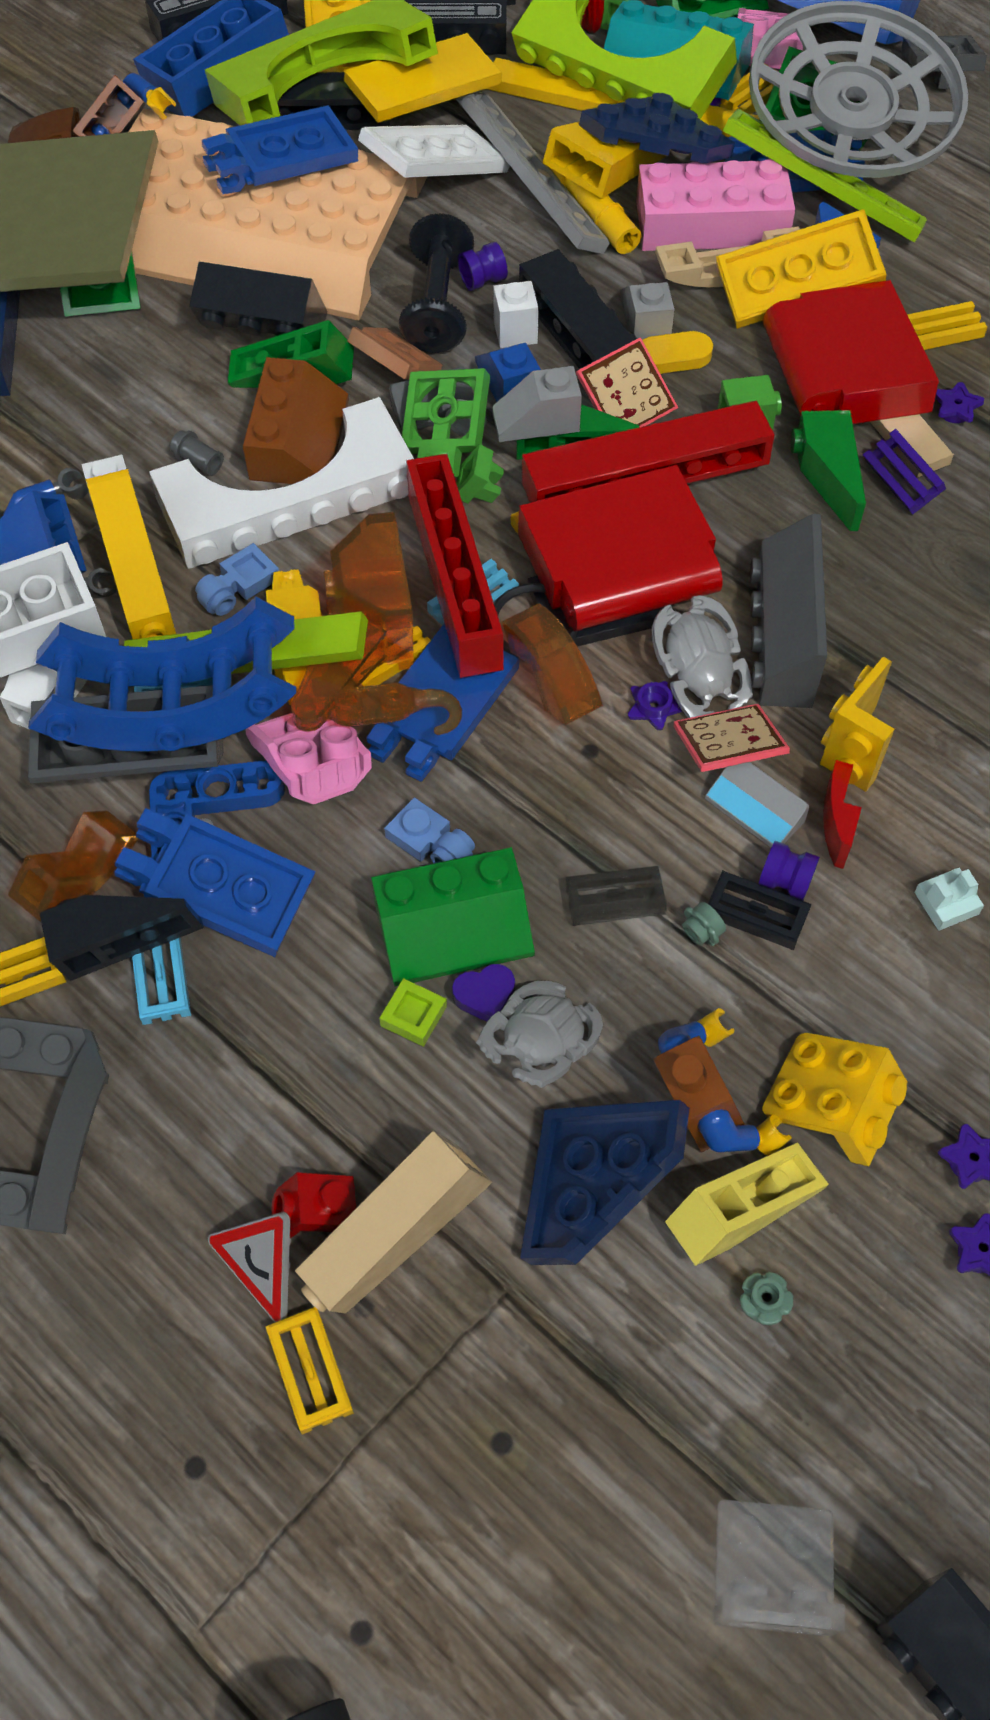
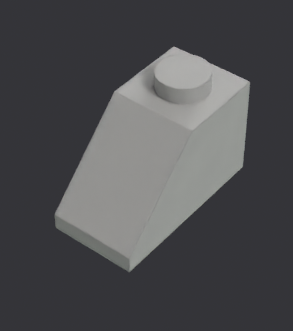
[620,282,674,340]
[492,366,582,442]

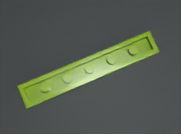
[723,109,927,243]
[124,611,368,674]

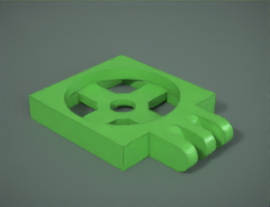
[402,368,490,477]

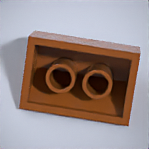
[243,357,349,484]

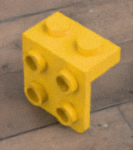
[820,657,895,792]
[762,1033,908,1167]

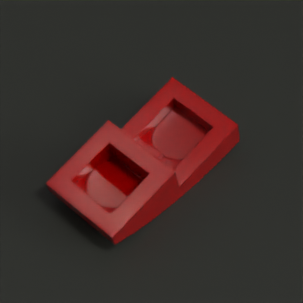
[823,760,862,869]

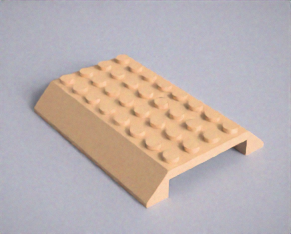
[129,108,427,321]

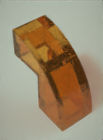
[502,603,603,725]
[8,810,138,922]

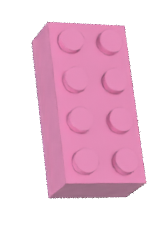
[636,159,795,251]

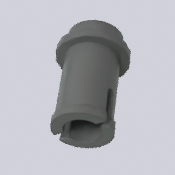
[170,430,224,476]

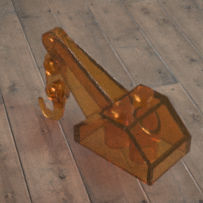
[291,512,462,735]

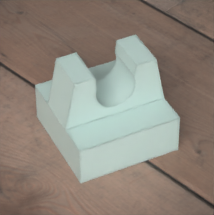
[914,868,984,931]

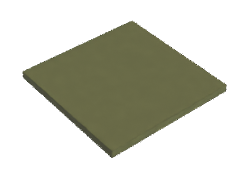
[0,130,159,292]

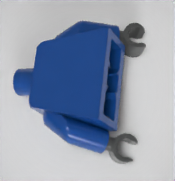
[0,468,116,596]

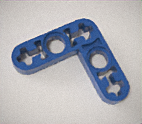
[149,761,285,860]

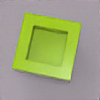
[379,978,447,1047]

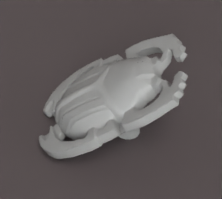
[652,595,753,718]
[476,981,603,1088]

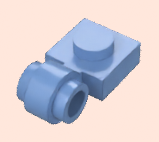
[195,543,279,616]
[384,797,475,864]

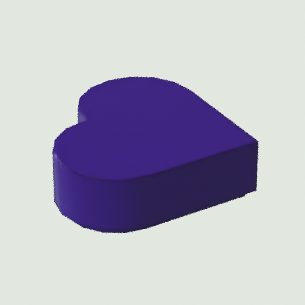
[452,964,515,1022]

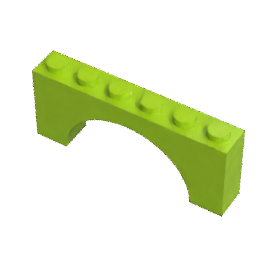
[204,0,438,125]
[511,0,737,119]

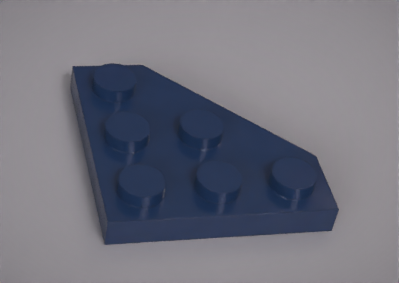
[579,93,735,163]
[520,1100,690,1265]

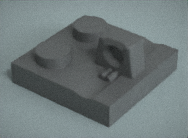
[901,35,987,89]

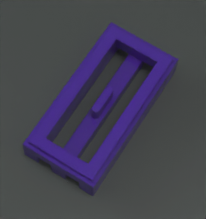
[862,428,946,515]

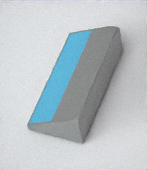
[705,762,809,847]

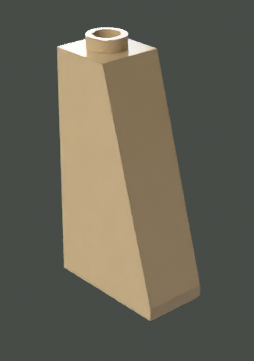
[295,1131,492,1314]

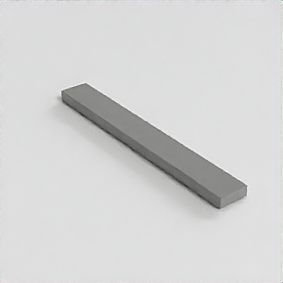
[456,89,610,254]

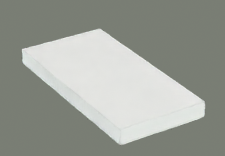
[358,125,510,178]

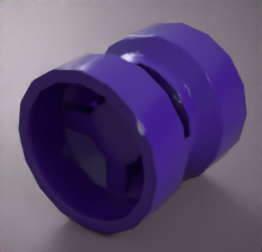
[458,242,508,291]
[758,841,820,901]

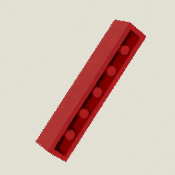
[522,400,775,503]
[406,454,504,678]

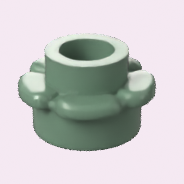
[682,902,726,946]
[740,1272,793,1325]

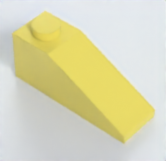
[665,1143,829,1266]

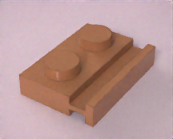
[347,327,443,380]

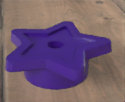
[935,382,984,424]
[628,681,682,730]
[938,1124,990,1189]
[949,1213,990,1276]

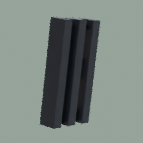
[708,870,812,950]

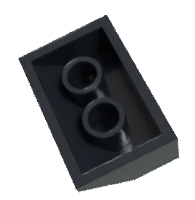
[189,261,328,336]
[875,1568,990,1720]

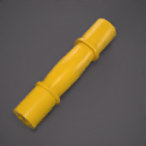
[549,167,641,254]

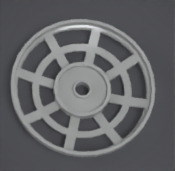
[749,1,968,178]

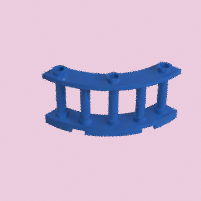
[28,596,296,751]

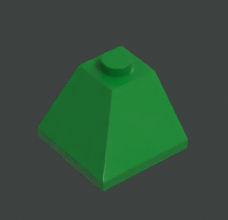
[60,251,141,317]

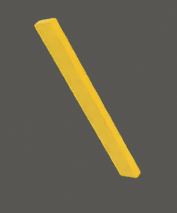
[487,57,760,137]

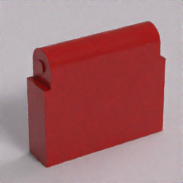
[763,280,939,424]
[518,465,723,632]

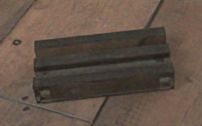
[565,866,667,926]

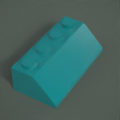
[603,0,754,100]

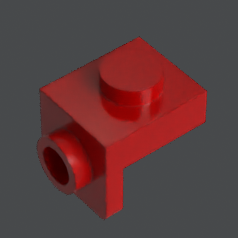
[271,1172,356,1238]

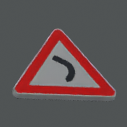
[208,1212,291,1323]

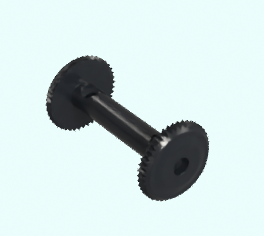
[399,213,474,353]

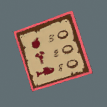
[576,337,678,427]
[674,704,790,772]

